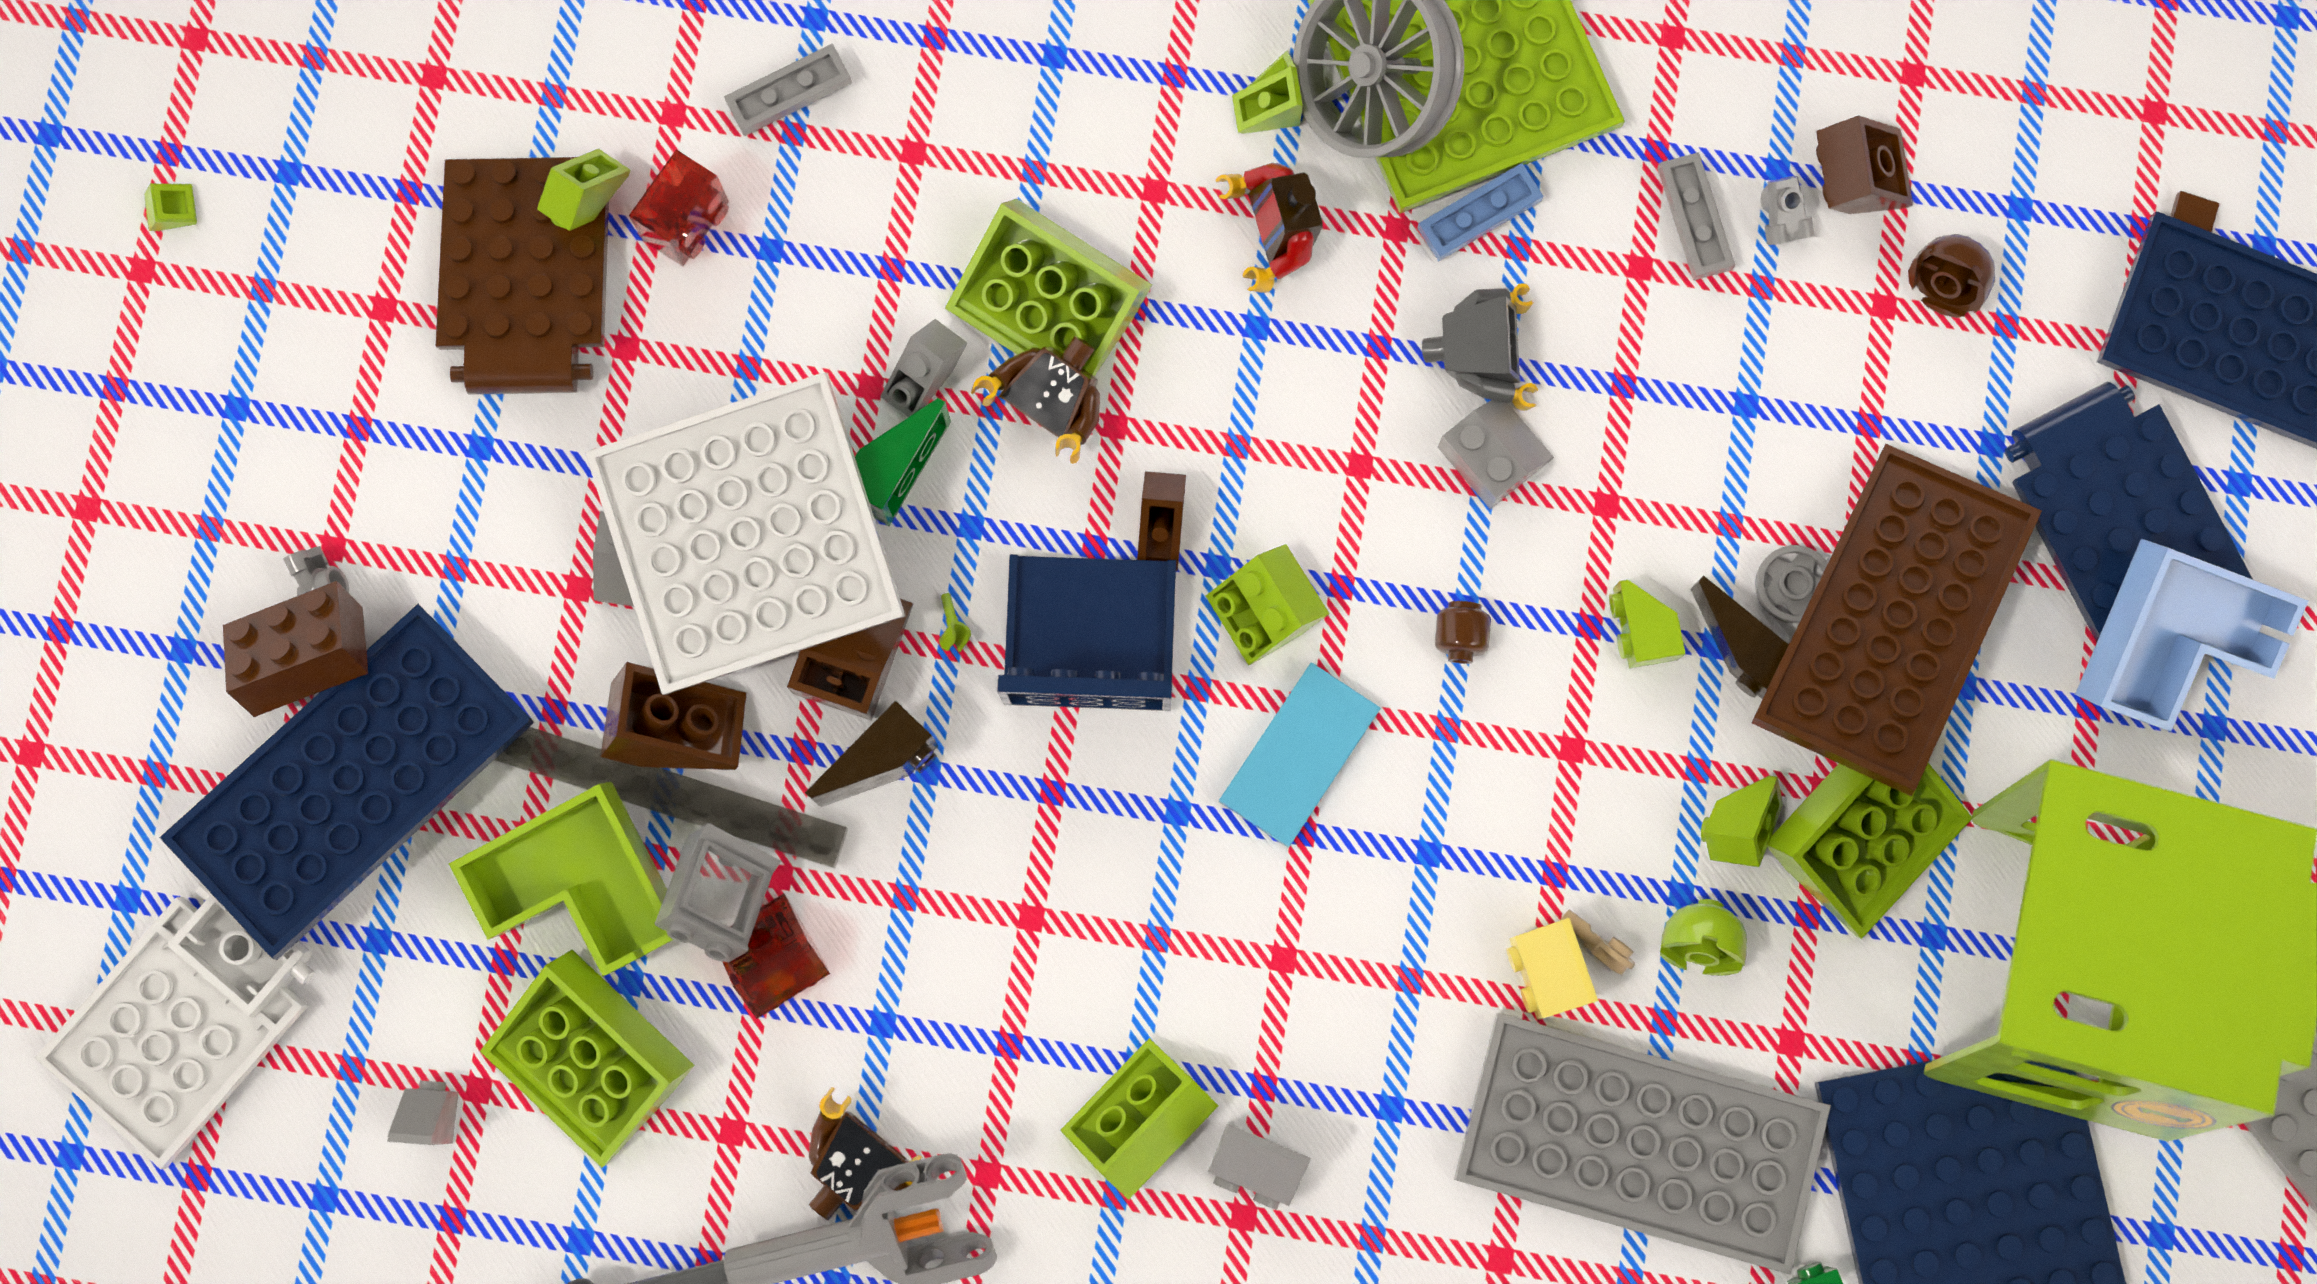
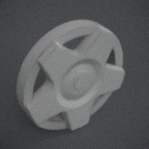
[1755,545,1828,623]

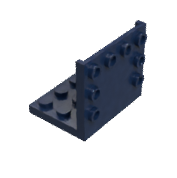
[997,554,1176,711]

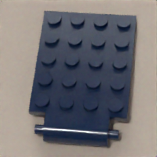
[2004,382,2253,642]

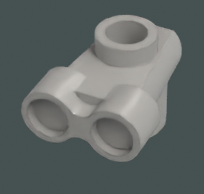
[1761,176,1814,245]
[283,546,349,596]

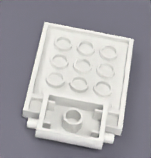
[35,883,315,1169]

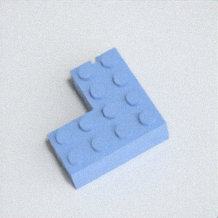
[2075,538,2308,732]

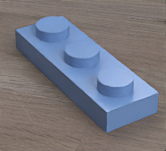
[1417,163,1544,262]

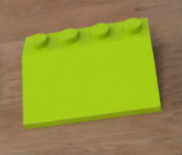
[945,198,1152,376]
[1767,762,1972,939]
[480,949,695,1168]

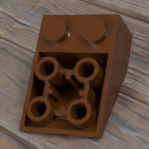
[787,599,914,721]

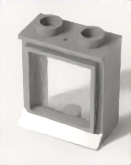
[654,823,781,962]

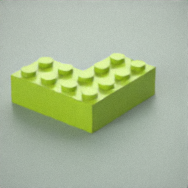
[448,782,674,976]

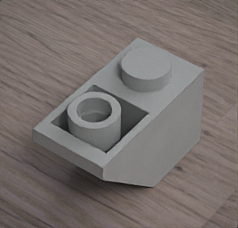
[880,319,968,417]

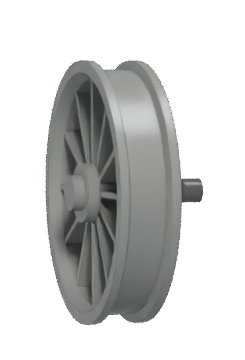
[1293,0,1464,158]

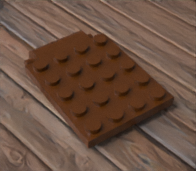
[435,157,609,395]

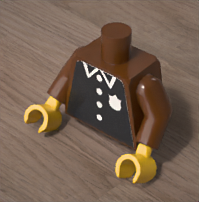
[971,336,1100,464]
[808,1087,922,1221]

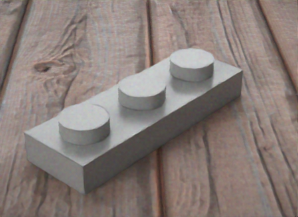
[724,43,852,136]
[1657,152,1735,281]

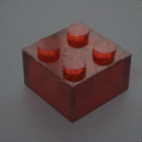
[629,149,729,266]

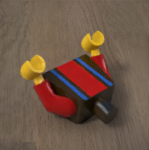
[1215,163,1323,293]

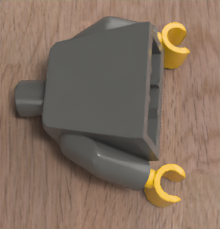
[1422,283,1538,411]

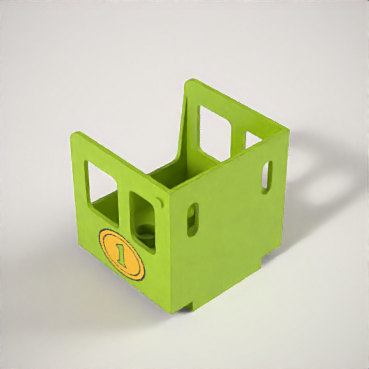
[1924,759,2317,1142]

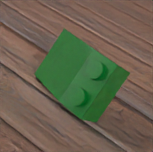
[855,398,951,527]

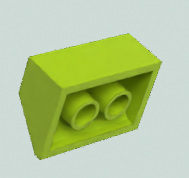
[1060,1038,1219,1200]

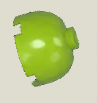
[1660,899,1747,976]

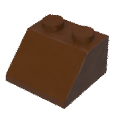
[1816,115,1913,214]

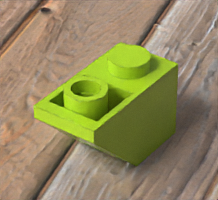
[1609,580,1686,669]

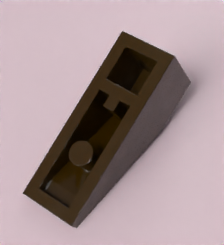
[1691,575,1789,699]

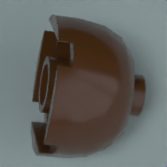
[1908,234,1995,318]

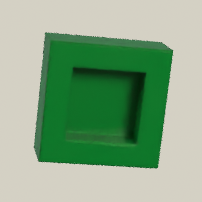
[1787,1262,1843,1284]

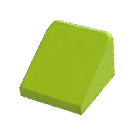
[144,183,197,231]

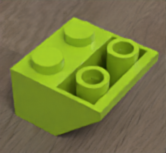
[1206,544,1330,666]

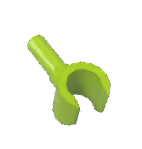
[939,593,971,652]

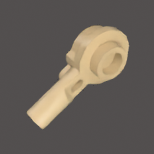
[1560,909,1635,975]

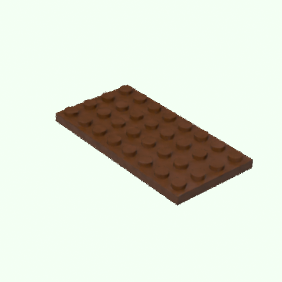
[1752,443,2042,797]

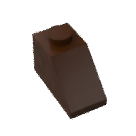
[1137,471,1186,571]

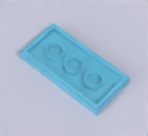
[1219,662,1381,848]

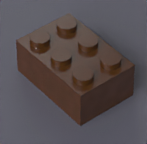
[223,581,368,717]

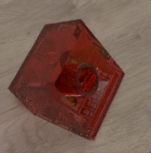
[722,894,830,1019]

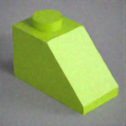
[537,148,631,231]
[1701,776,1783,867]

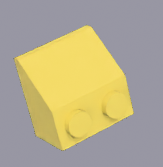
[1506,918,1598,1019]

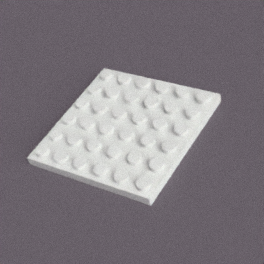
[585,372,905,695]

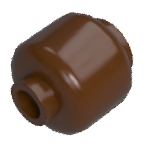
[1435,601,1491,664]

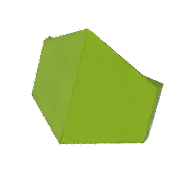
[1232,50,1303,134]

